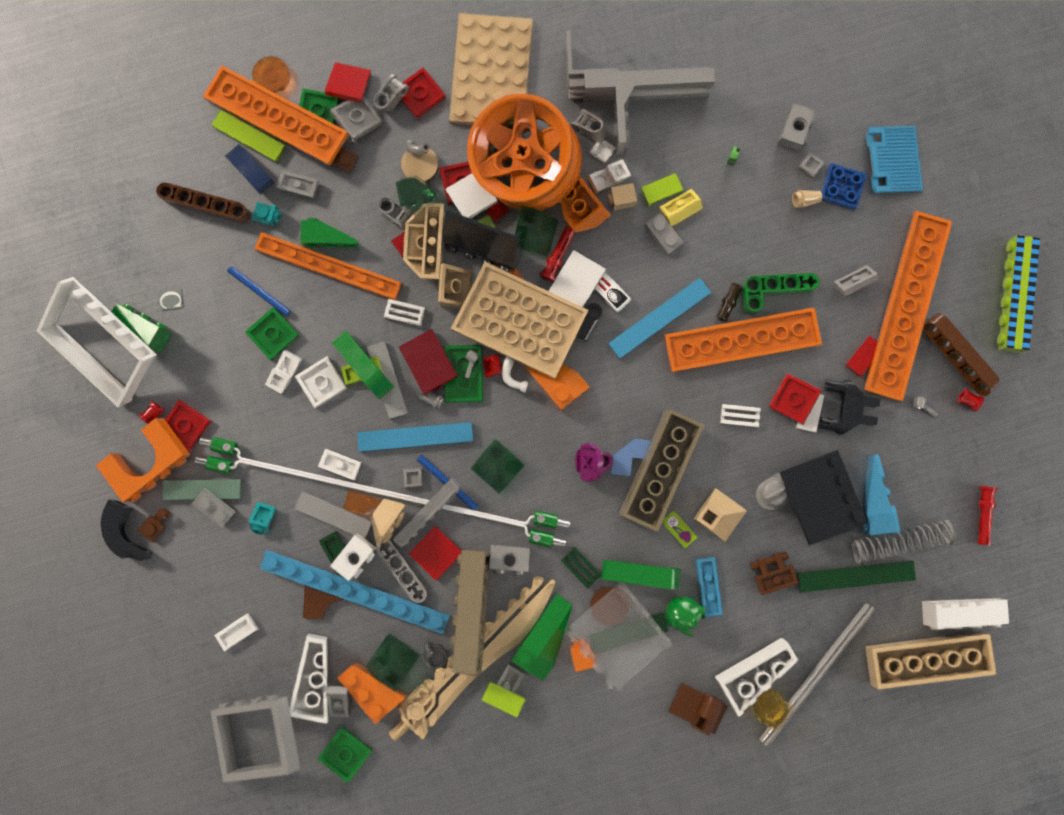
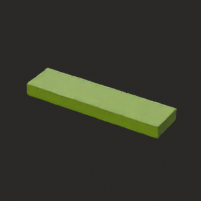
[211,110,286,163]

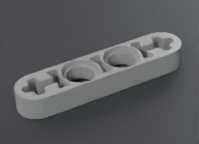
[376,540,428,603]

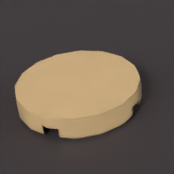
[401,149,438,183]

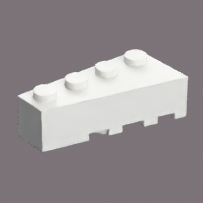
[922,598,1009,630]
[290,633,329,724]
[715,638,798,717]

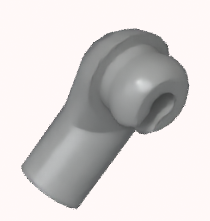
[405,140,430,156]

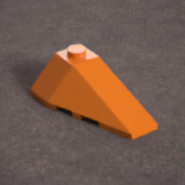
[556,159,611,233]
[522,364,590,411]

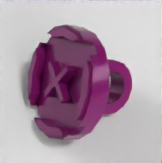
[575,443,613,482]

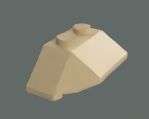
[403,203,444,280]

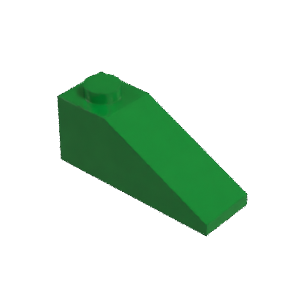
[300,218,360,248]

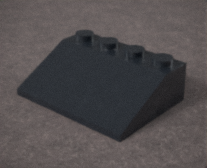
[443,210,523,273]
[779,450,868,545]

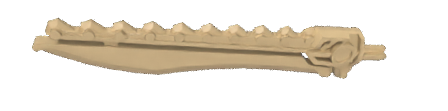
[388,576,555,742]

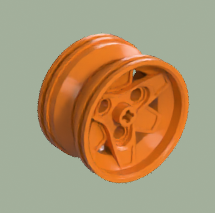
[467,93,582,212]

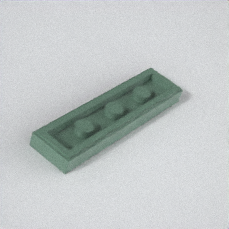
[163,479,242,500]

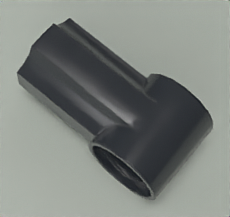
[576,303,602,342]

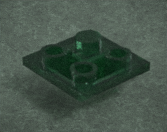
[396,175,439,209]
[515,206,558,257]
[471,439,525,494]
[366,633,421,692]

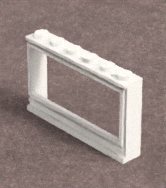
[36,277,157,408]

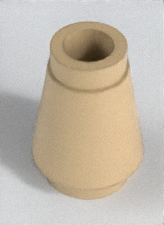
[792,190,822,209]

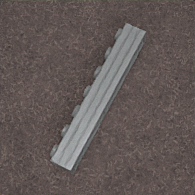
[393,477,460,548]

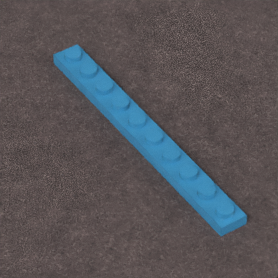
[259,550,450,634]

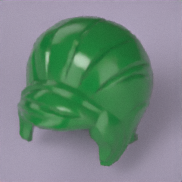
[665,596,706,637]

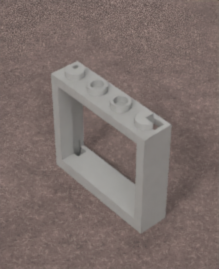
[211,694,300,782]

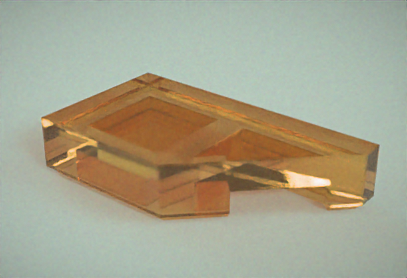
[343,490,382,514]

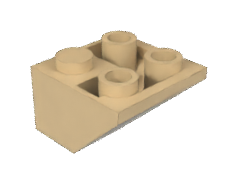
[693,488,747,542]
[371,499,405,548]

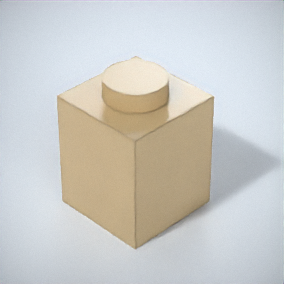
[607,183,637,211]

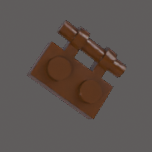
[750,552,798,596]

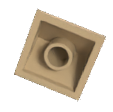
[438,263,472,308]

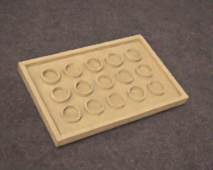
[449,13,533,128]
[451,262,588,379]

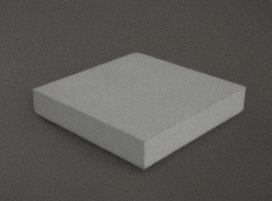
[330,97,383,142]

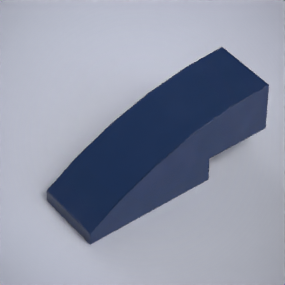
[225,144,274,195]

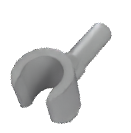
[465,350,478,378]
[913,397,938,417]

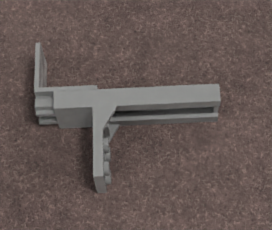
[565,30,715,155]

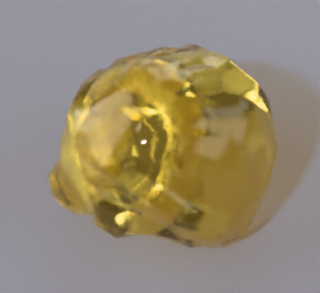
[752,687,790,727]

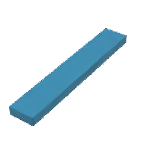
[608,278,711,359]
[357,422,474,452]

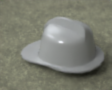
[756,473,791,510]

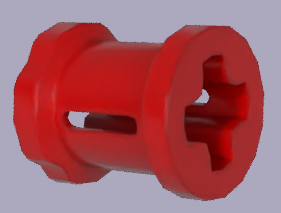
[957,388,984,412]
[138,400,165,424]

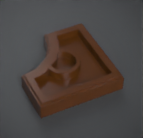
[303,585,344,619]

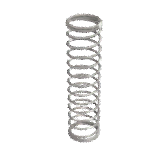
[851,520,955,564]

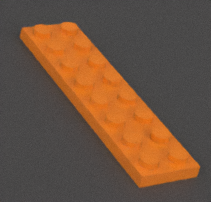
[202,65,349,166]
[664,307,822,373]

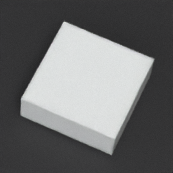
[590,140,616,164]

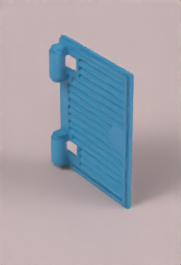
[866,126,923,193]

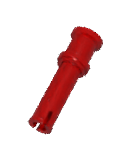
[539,226,575,283]
[977,486,998,545]

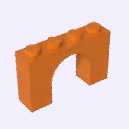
[96,418,190,503]

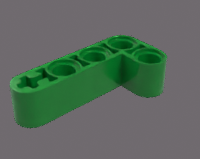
[742,273,820,315]
[331,330,394,399]
[601,559,681,589]

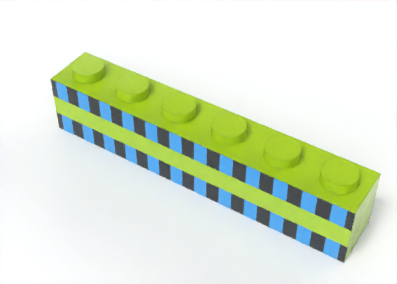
[997,235,1040,353]

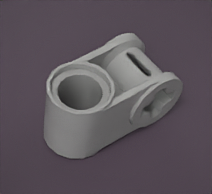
[374,74,409,112]
[570,109,608,142]
[378,197,414,230]

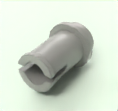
[419,391,445,409]

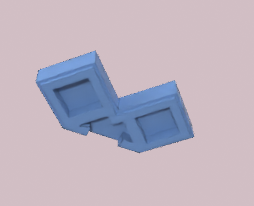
[611,439,651,477]

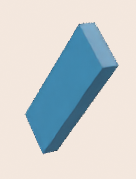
[695,557,723,617]

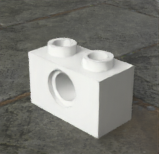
[331,534,376,581]

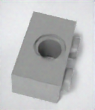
[777,103,815,151]
[489,545,530,575]

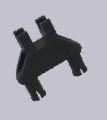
[819,379,880,435]

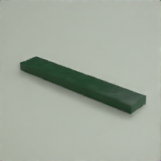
[797,560,916,593]

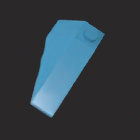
[861,454,900,535]

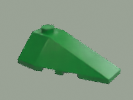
[511,594,572,681]

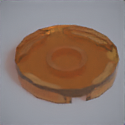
[252,56,290,93]

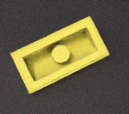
[659,189,703,226]

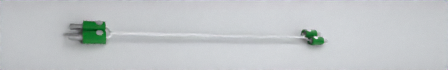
[195,437,570,548]

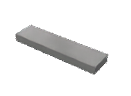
[367,341,408,419]
[294,491,372,539]

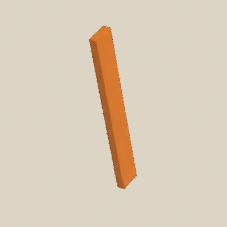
[254,232,402,301]

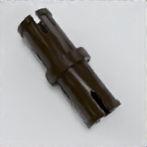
[716,283,743,322]

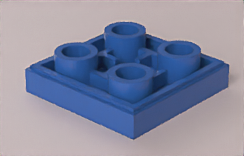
[821,163,867,210]

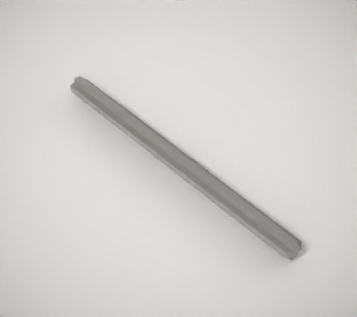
[759,603,875,746]

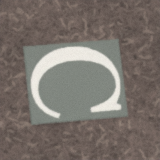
[158,289,183,310]

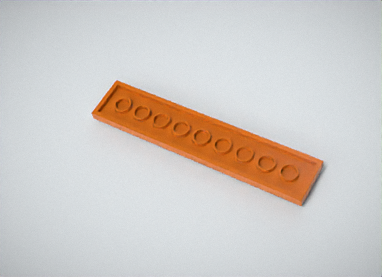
[863,211,953,402]

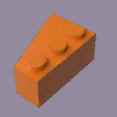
[338,662,408,724]

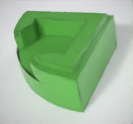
[727,145,740,165]

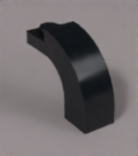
[101,499,153,561]

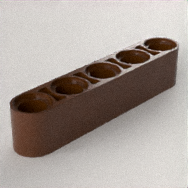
[156,182,250,224]
[923,313,1000,396]

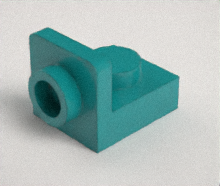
[252,202,281,228]
[248,502,276,535]

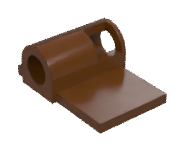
[668,682,728,735]

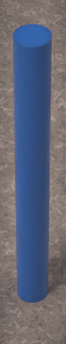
[227,266,291,317]
[417,455,479,510]

